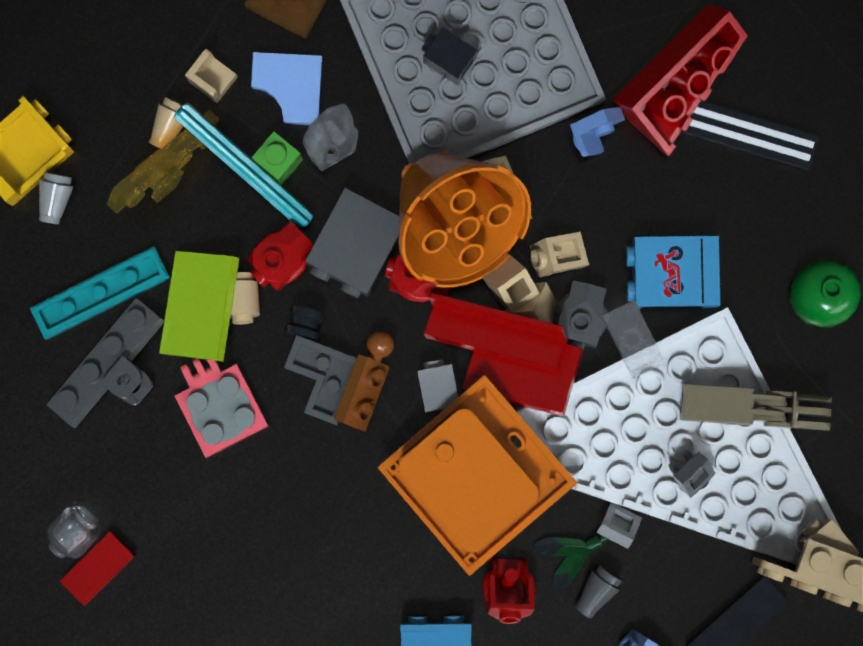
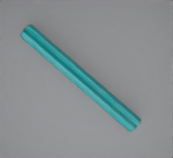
[174,102,313,229]

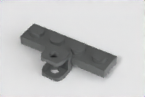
[46,298,164,428]

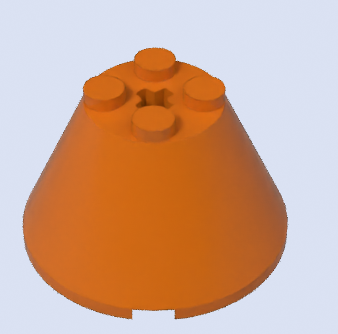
[399,151,531,287]

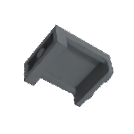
[305,188,399,298]

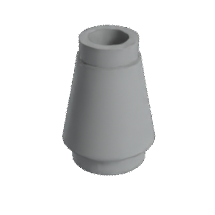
[39,172,73,224]

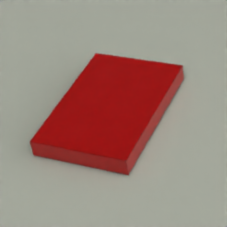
[462,344,583,416]

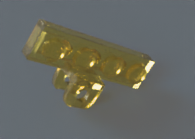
[107,110,220,214]

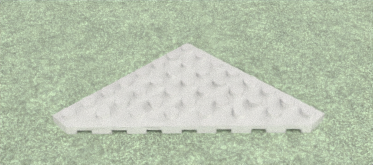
[511,307,841,565]

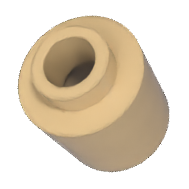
[230,272,260,325]

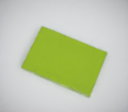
[159,251,239,362]

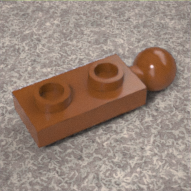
[334,330,394,432]

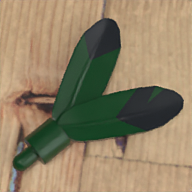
[533,534,608,590]

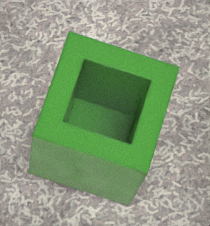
[252,132,303,185]

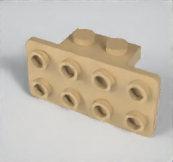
[751,538,863,612]

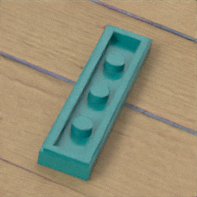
[30,247,171,340]

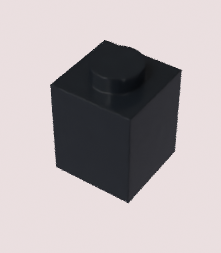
[421,27,477,86]

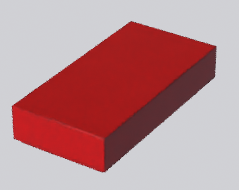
[60,531,136,606]

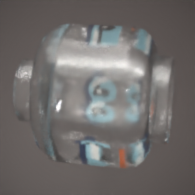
[46,506,99,559]

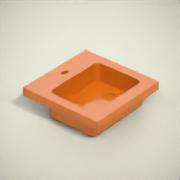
[377,375,577,576]

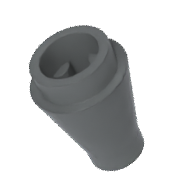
[575,564,623,618]

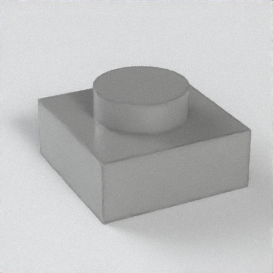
[597,503,642,549]

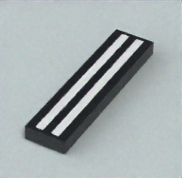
[680,101,820,171]

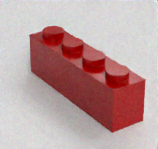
[612,4,748,156]

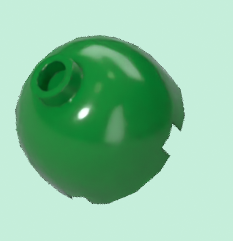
[790,259,861,328]

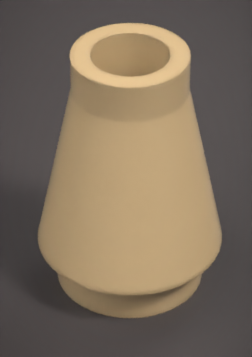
[149,97,184,151]

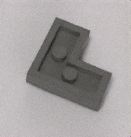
[284,335,357,425]

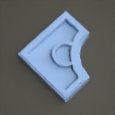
[251,52,323,126]

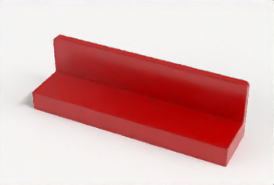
[424,293,568,373]

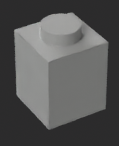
[417,360,458,414]

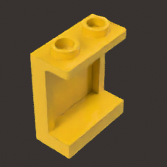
[0,96,74,206]

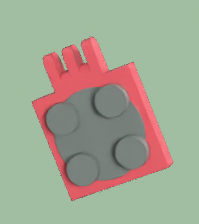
[175,358,269,458]

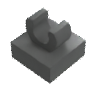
[668,450,716,498]

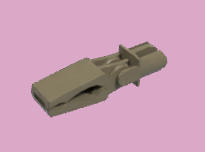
[680,384,832,431]

